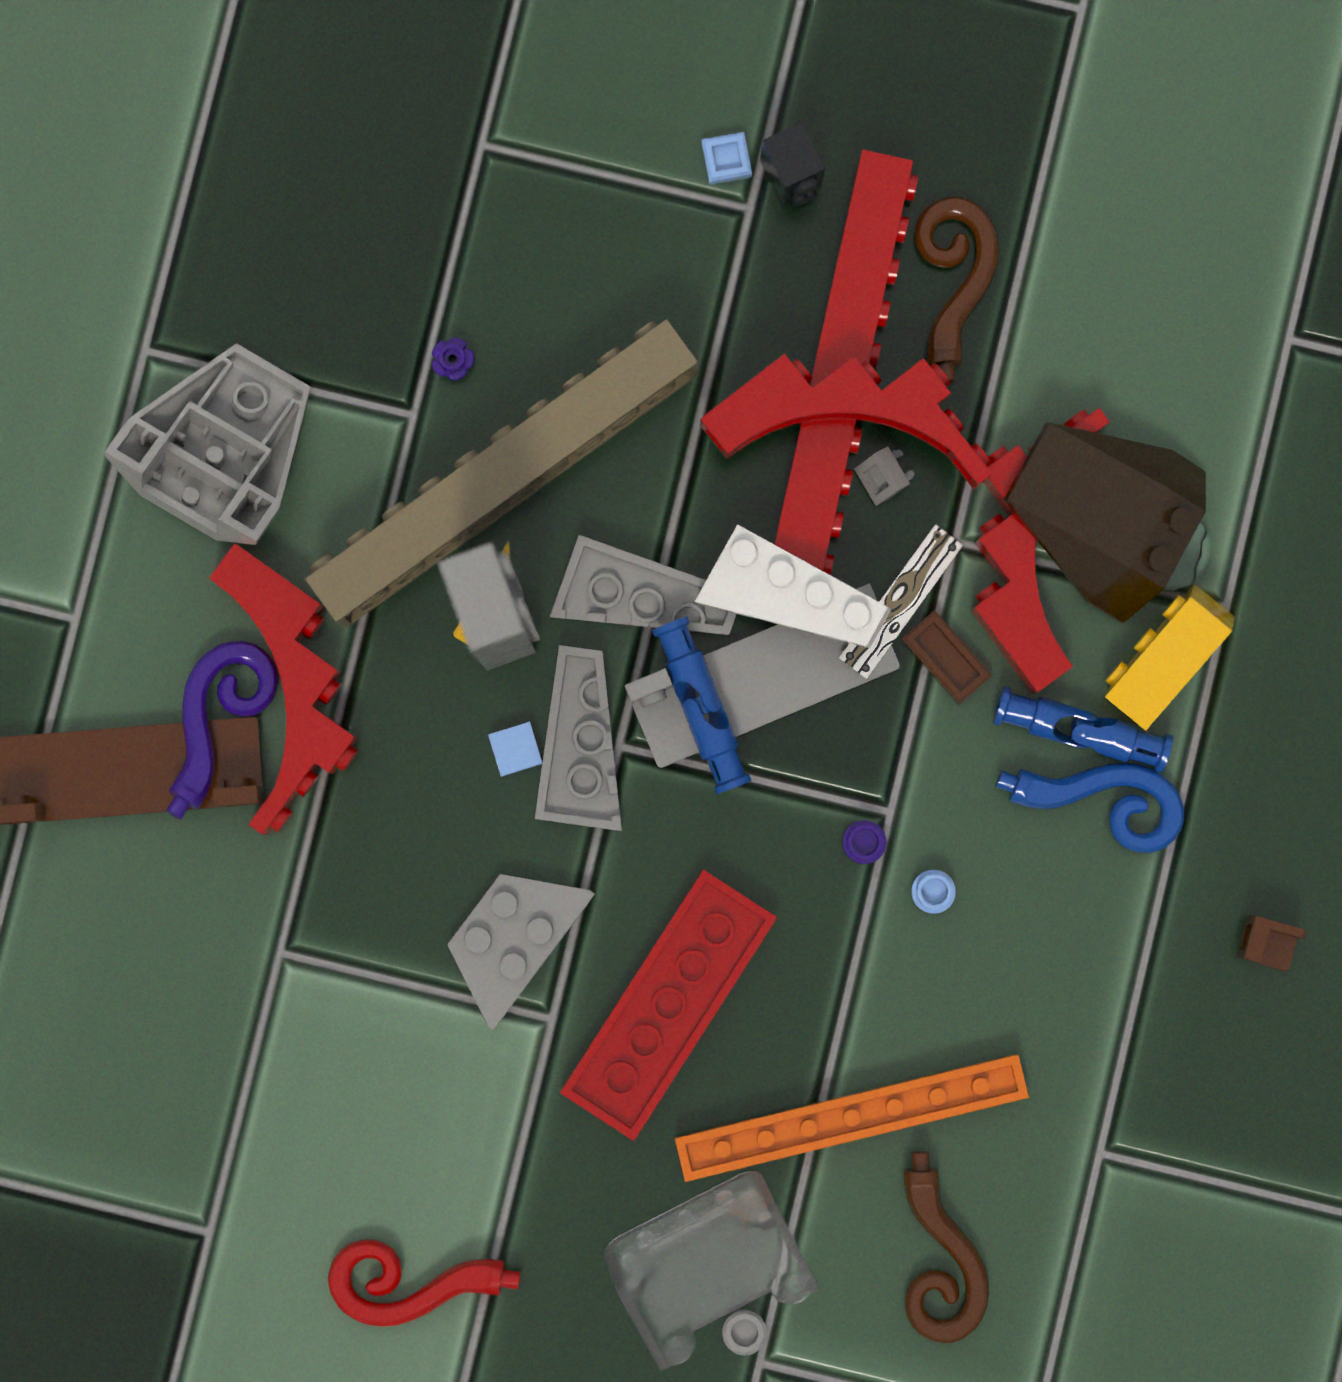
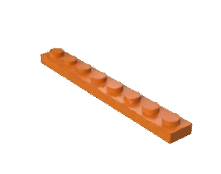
[675,1054,1029,1182]

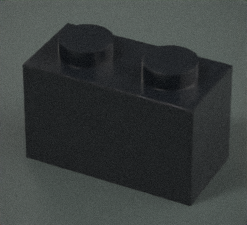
[760,122,825,207]

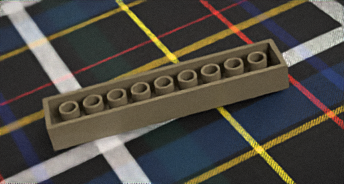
[305,319,698,629]

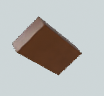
[901,610,992,705]

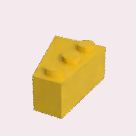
[1105,584,1235,731]

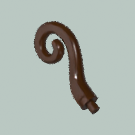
[915,196,999,383]
[903,1151,989,1343]

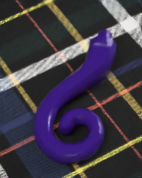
[166,641,279,820]

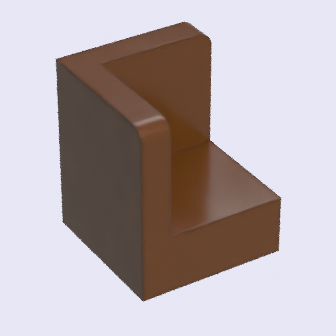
[1236,915,1306,971]

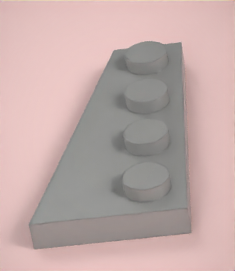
[550,535,737,635]
[535,645,622,831]

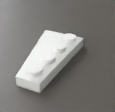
[695,525,892,648]

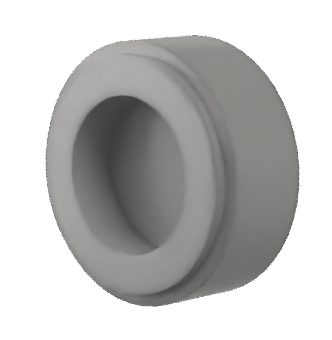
[722,1309,767,1355]

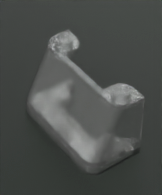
[604,1171,820,1371]

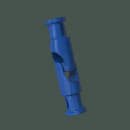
[652,616,752,794]
[993,686,1173,773]

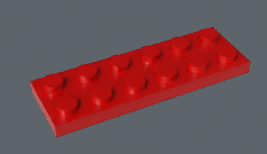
[560,870,777,1141]

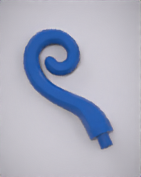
[996,763,1184,853]

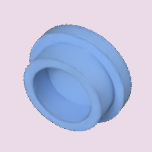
[911,870,956,914]

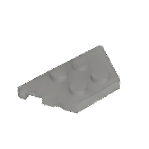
[447,874,595,1030]

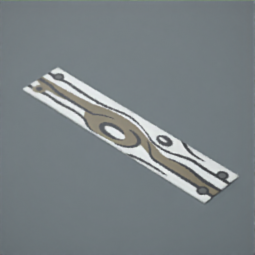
[839,524,963,679]

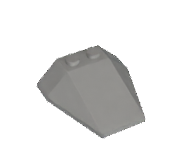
[104,343,311,545]

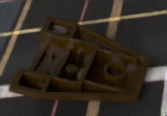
[1004,422,1206,623]

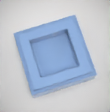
[701,132,752,185]
[488,722,542,777]

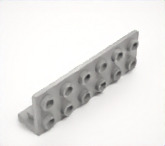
[624,583,900,768]

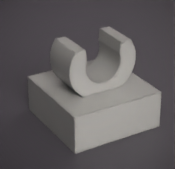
[854,447,915,506]

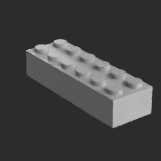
[438,543,540,670]

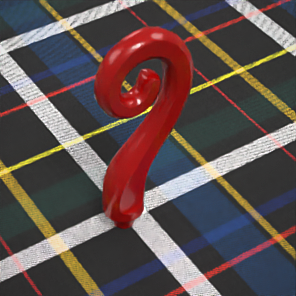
[328,1239,521,1327]

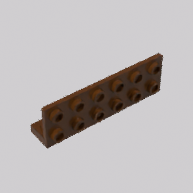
[0,717,265,825]

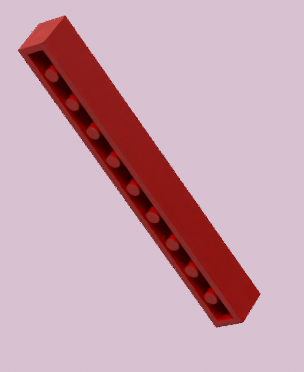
[774,150,918,575]

